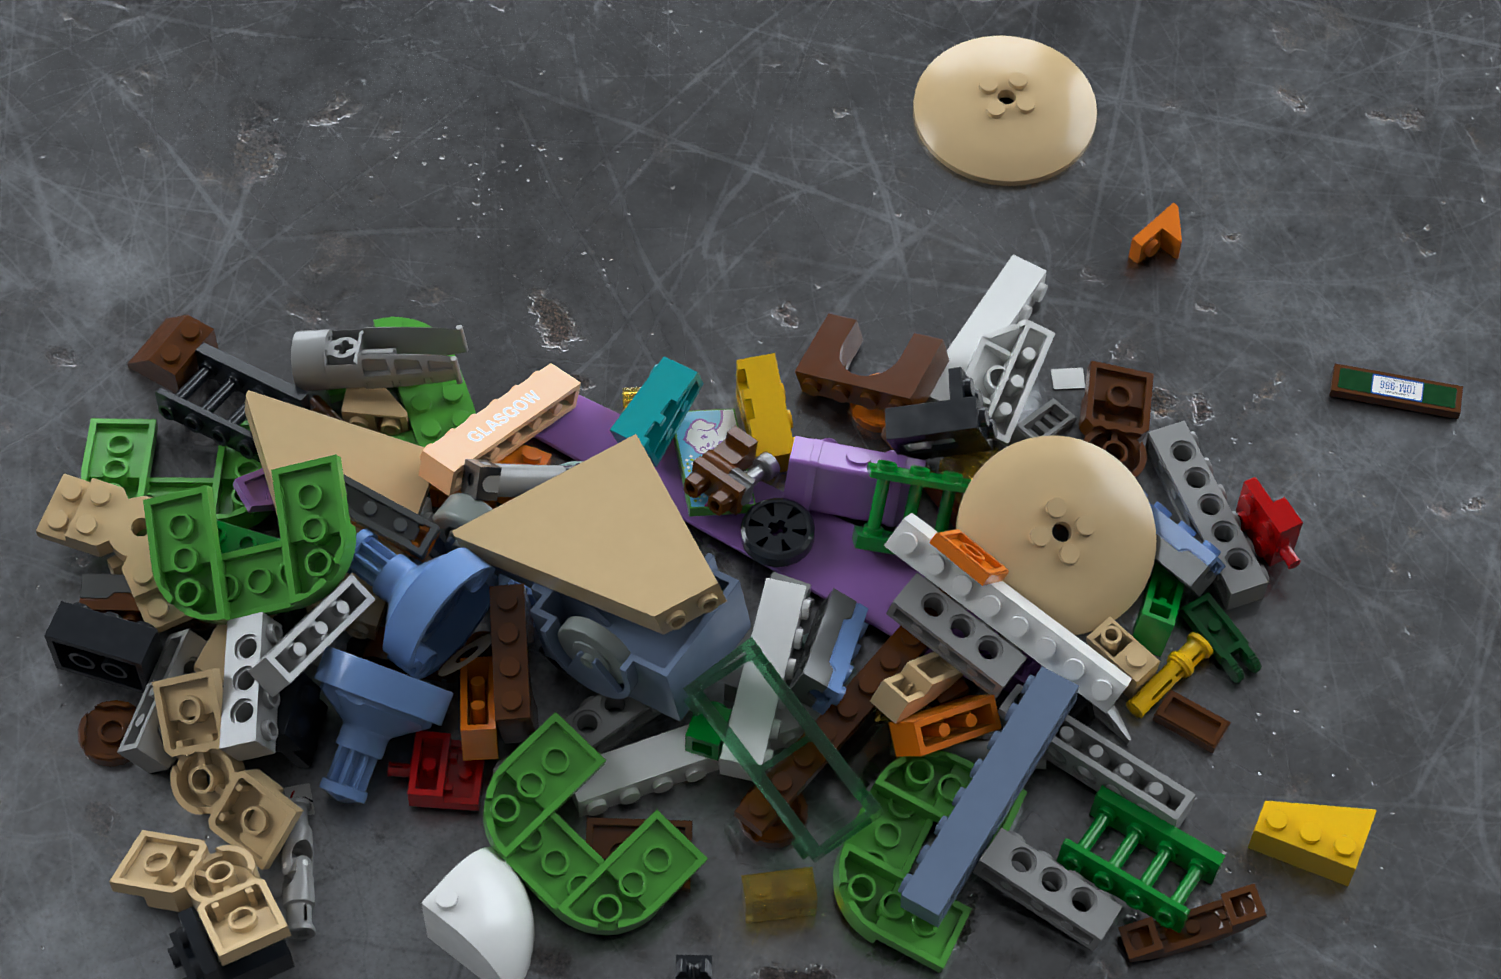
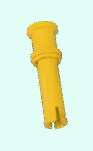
[1126,632,1213,718]

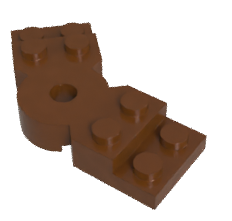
[1054,360,1154,531]

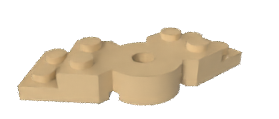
[36,474,193,633]
[152,668,304,870]
[109,830,291,966]

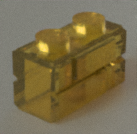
[741,867,818,923]

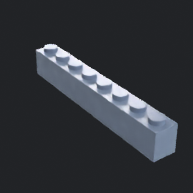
[898,666,1079,928]

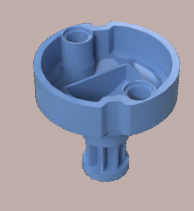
[347,528,498,679]
[314,646,454,803]

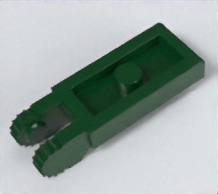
[1179,593,1262,683]

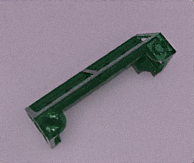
[683,637,884,863]

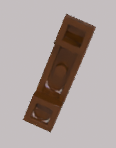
[1118,883,1267,962]

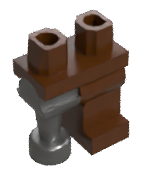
[683,426,780,516]

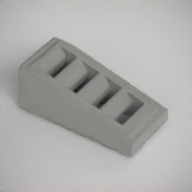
[1009,398,1077,445]

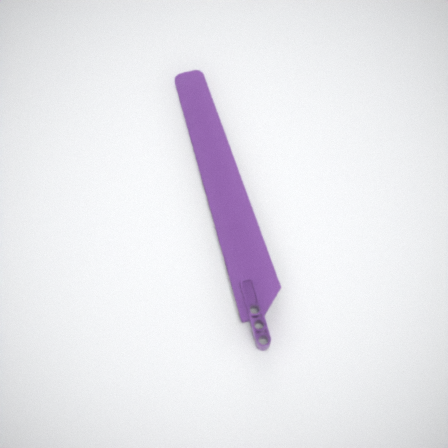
[534,395,1044,693]

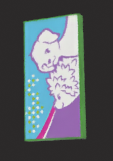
[673,409,756,517]

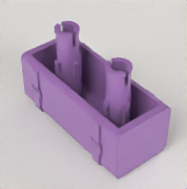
[783,436,926,528]

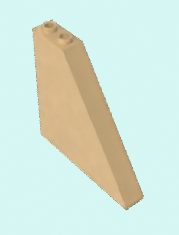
[245,390,432,640]
[452,434,727,635]

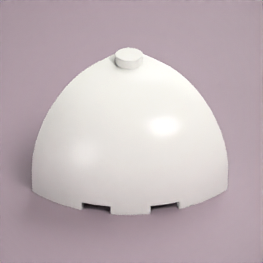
[421,847,535,979]

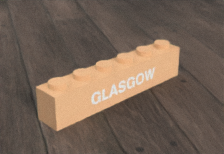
[419,363,581,496]

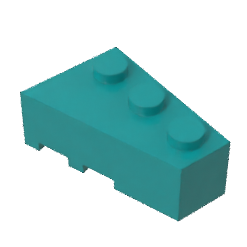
[610,356,704,468]

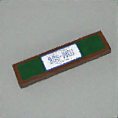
[1329,363,1463,419]

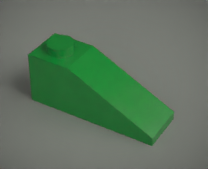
[1131,562,1184,657]

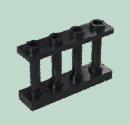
[155,342,311,463]

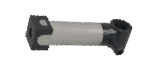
[461,459,580,501]

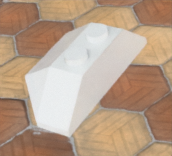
[965,319,1055,446]

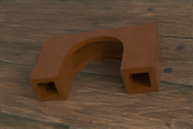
[795,313,949,411]
[489,584,539,744]

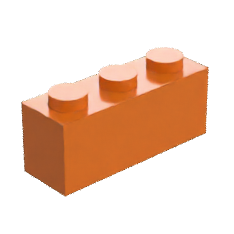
[460,656,498,761]
[888,695,1002,756]

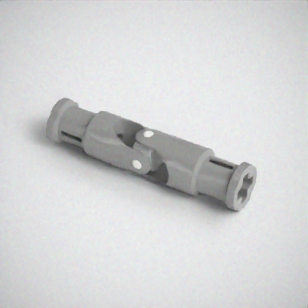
[281,797,316,941]

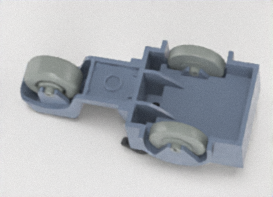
[429,493,751,721]

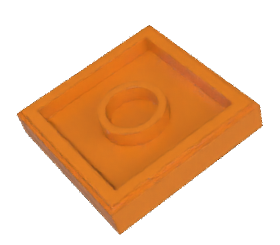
[929,529,1009,586]

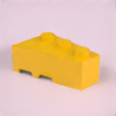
[736,353,795,472]
[1248,801,1377,886]

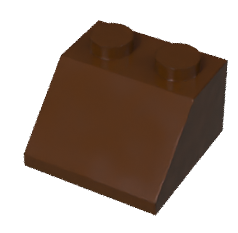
[127,314,219,393]

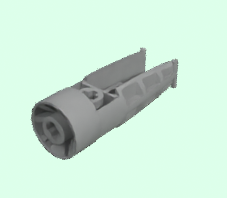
[291,325,469,391]

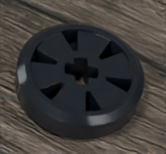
[741,498,815,567]

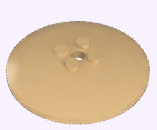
[913,36,1097,186]
[956,436,1156,636]

